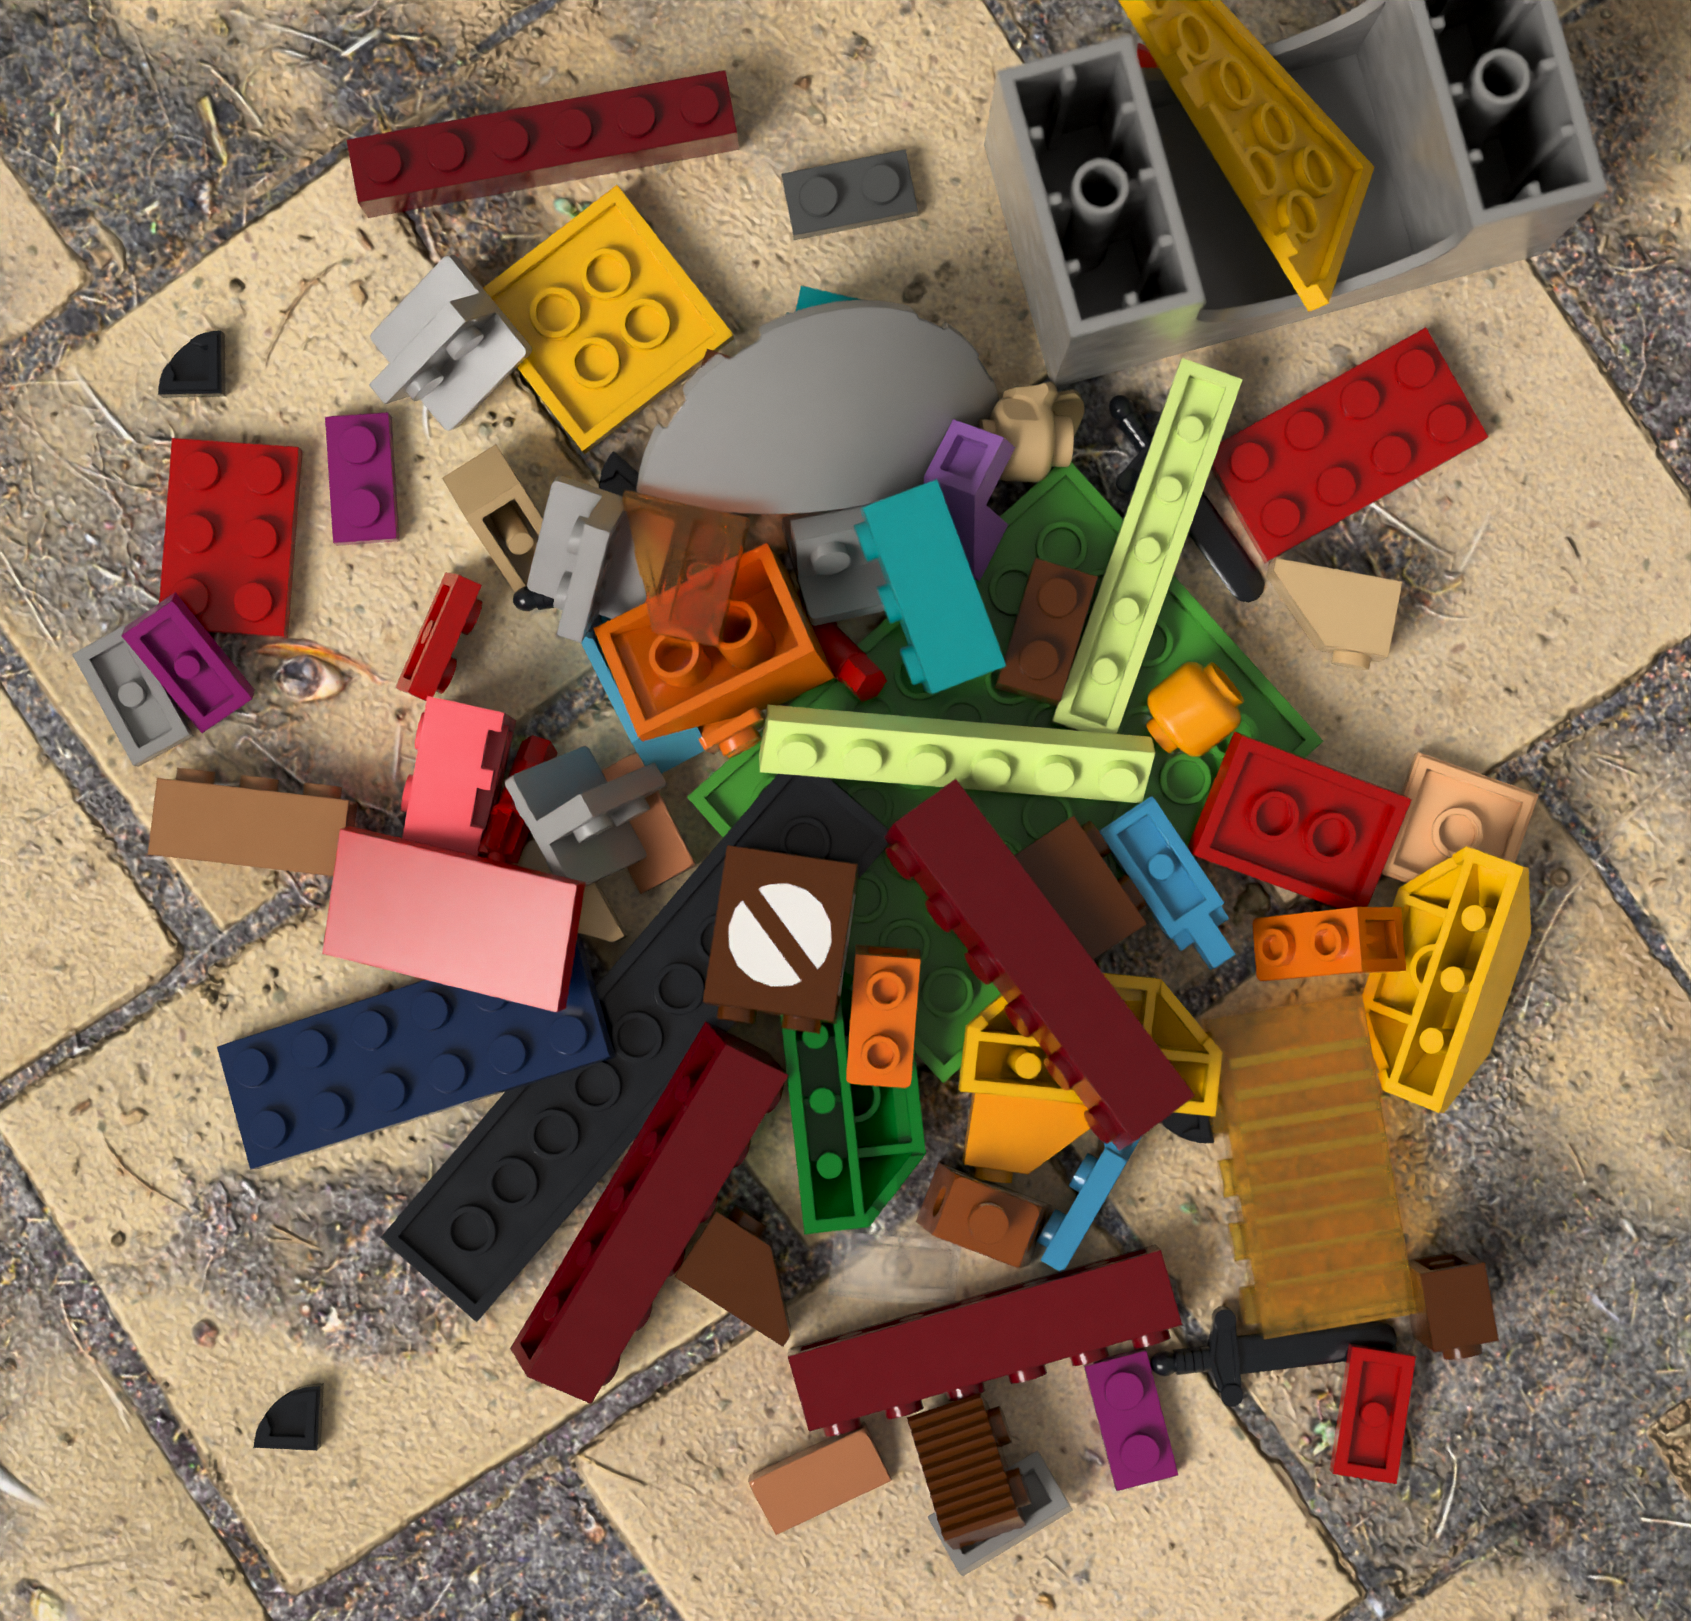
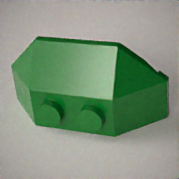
[781,972,926,1235]

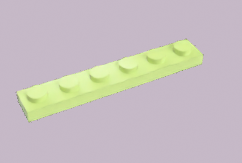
[1051,358,1243,734]
[759,705,1155,803]

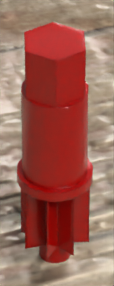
[797,590,887,702]
[477,735,558,864]

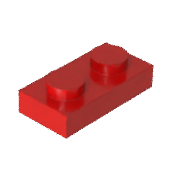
[395,572,482,701]
[1330,1343,1416,1484]

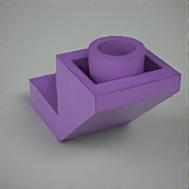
[924,419,1015,582]

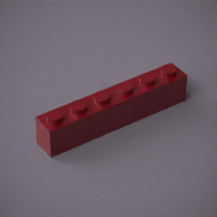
[346,70,740,218]
[883,779,1195,1151]
[510,1021,789,1404]
[788,1244,1182,1437]

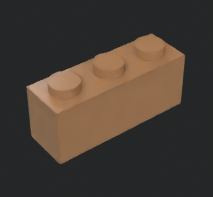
[148,768,358,876]

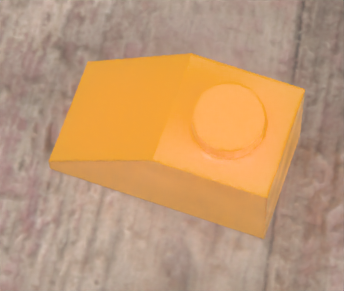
[962,1093,1091,1183]

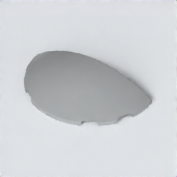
[636,300,999,514]

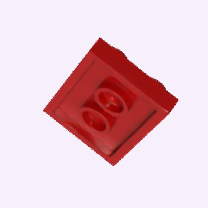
[159,438,303,639]
[1187,731,1412,909]

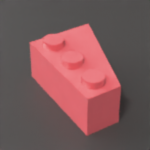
[399,696,517,857]

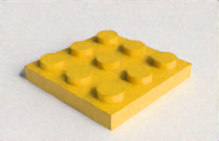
[483,185,734,455]

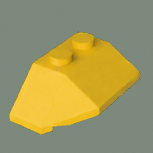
[1358,846,1531,1113]
[959,972,1223,1116]

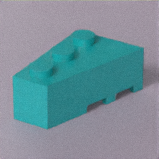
[853,479,1006,694]

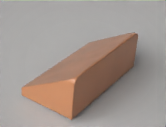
[602,751,697,894]
[748,1421,892,1535]

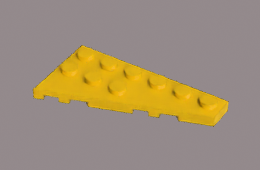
[1118,0,1375,312]

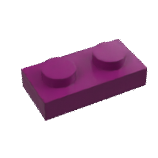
[325,412,400,546]
[121,592,255,733]
[1083,1348,1178,1491]

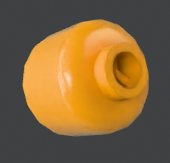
[1146,662,1244,757]

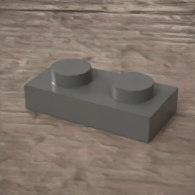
[781,149,918,240]

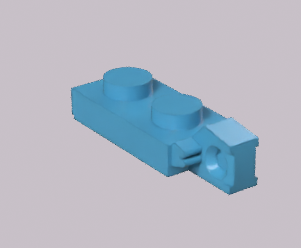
[1099,796,1235,970]
[1037,1138,1141,1272]

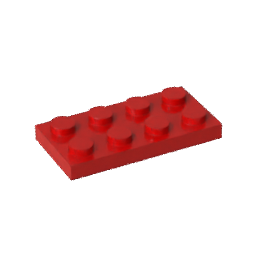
[1211,327,1489,564]

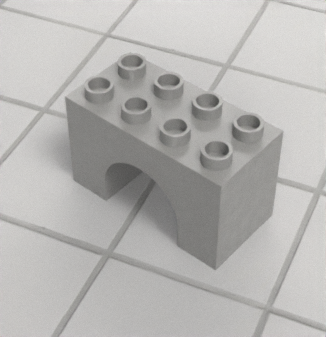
[984,0,1608,387]

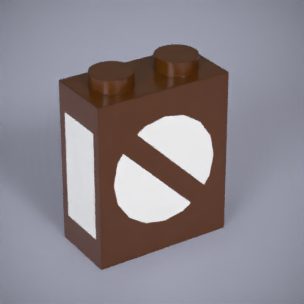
[703,845,860,1034]

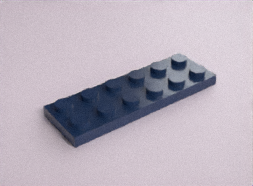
[217,933,616,1169]

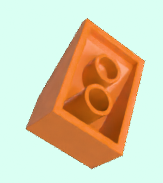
[593,543,835,741]

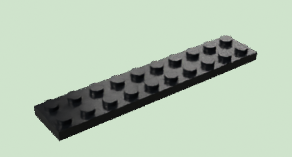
[380,774,889,1322]

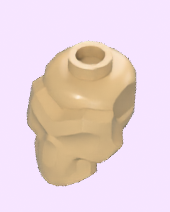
[978,382,1084,482]

